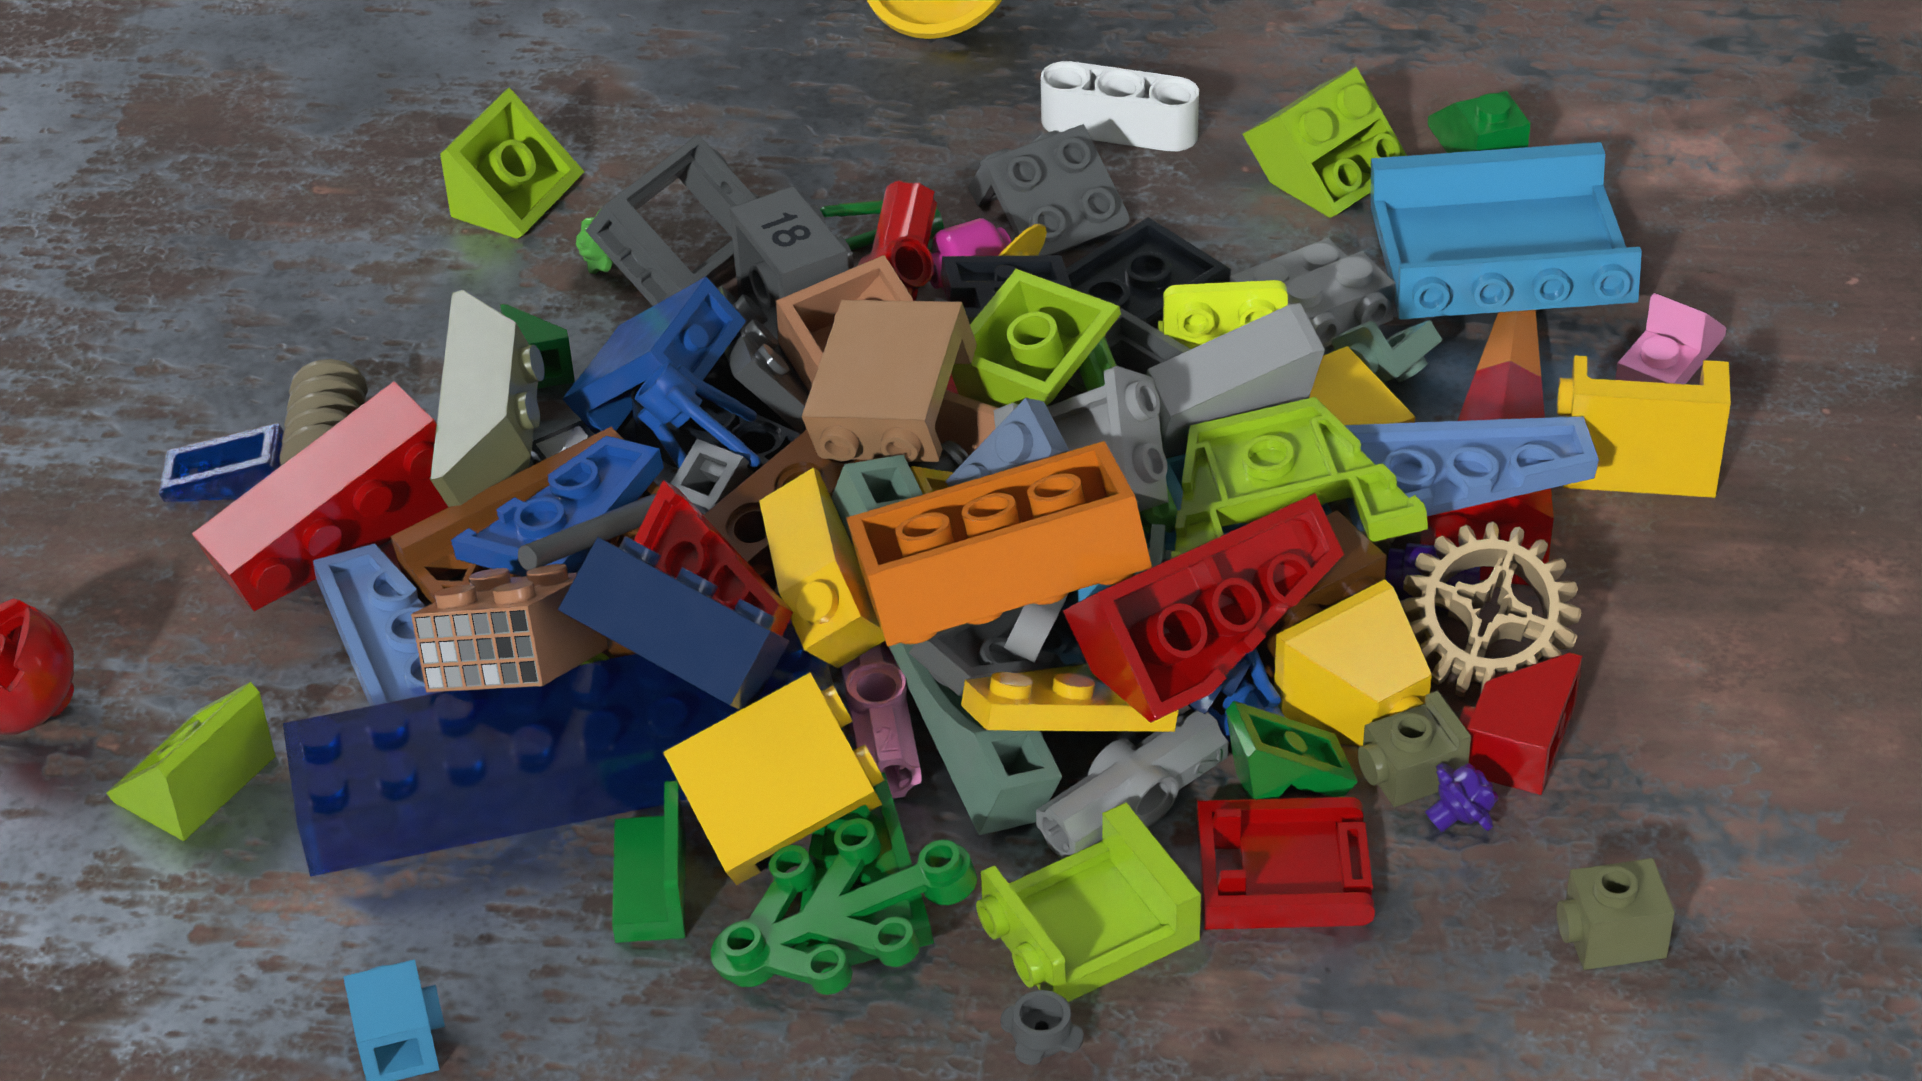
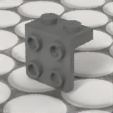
[968,124,1129,255]

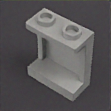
[993,366,1169,512]

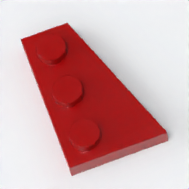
[634,480,793,636]

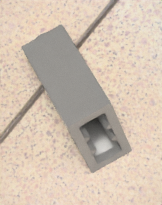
[1146,303,1325,457]

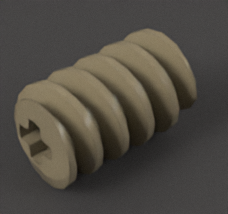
[279,359,368,466]

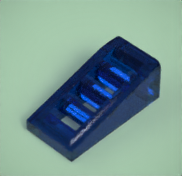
[159,423,284,502]

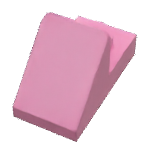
[1615,293,1726,384]

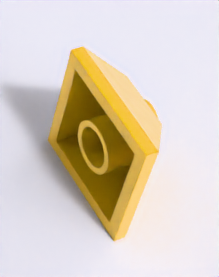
[1274,579,1432,746]

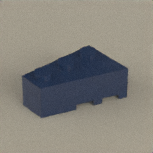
[558,536,790,710]

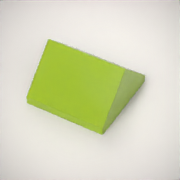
[440,87,585,239]
[106,682,276,841]

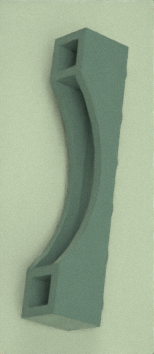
[831,455,1062,835]

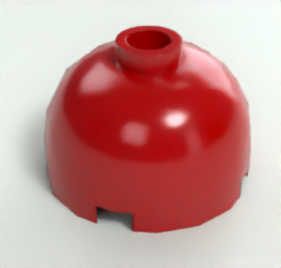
[0,598,74,735]

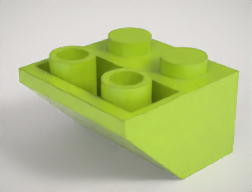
[1242,67,1407,218]

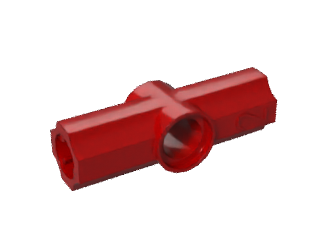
[857,180,937,301]

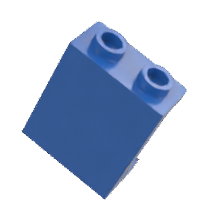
[562,277,746,434]

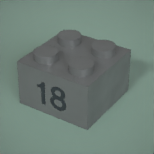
[730,186,854,365]

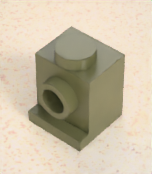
[1358,691,1471,808]

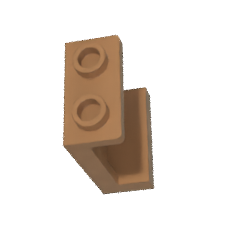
[801,300,977,463]

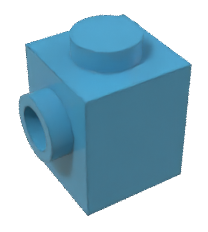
[343,959,445,1081]

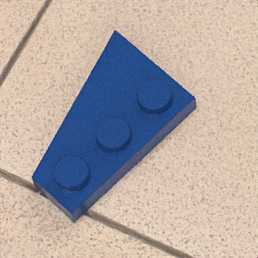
[451,436,664,577]

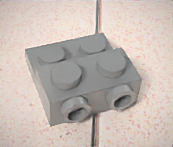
[1230,237,1396,348]

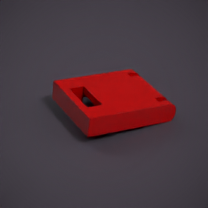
[1197,797,1375,930]

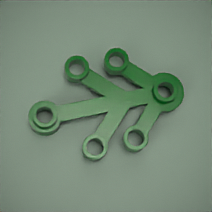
[711,818,977,995]

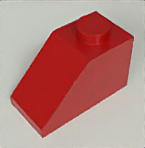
[1459,652,1583,795]

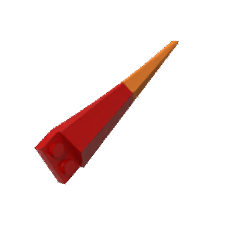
[1420,310,1554,586]

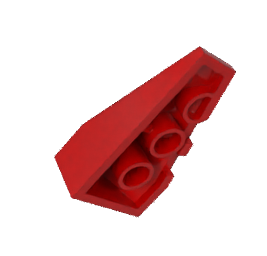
[1063,493,1344,723]

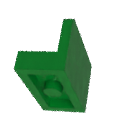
[612,781,686,943]

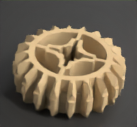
[1400,522,1581,697]

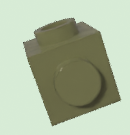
[1557,858,1675,970]

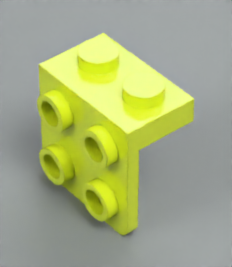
[1158,280,1288,349]

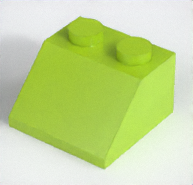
[951,269,1121,408]

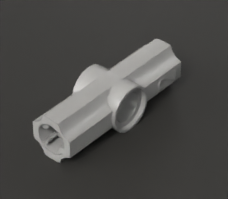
[1036,710,1228,859]

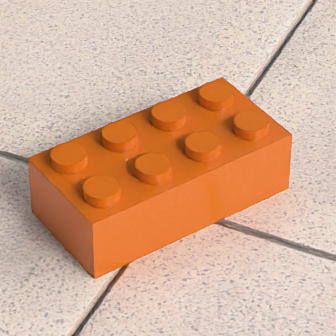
[846,441,1152,647]

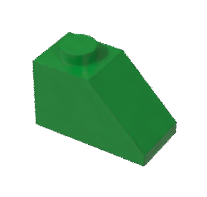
[1427,91,1531,153]

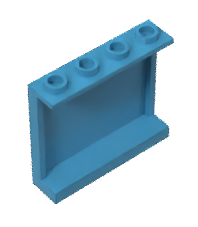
[1370,142,1642,319]

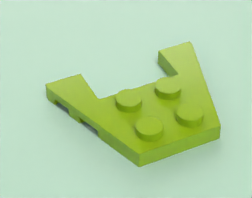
[1171,397,1428,559]

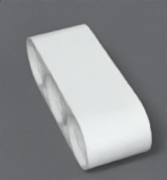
[1041,61,1199,151]

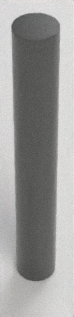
[518,493,657,571]

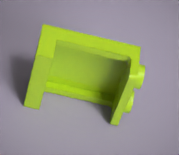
[976,803,1201,1002]

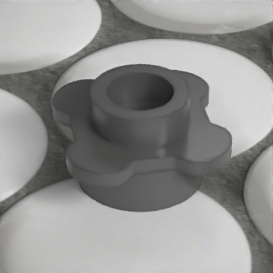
[1000,990,1084,1065]

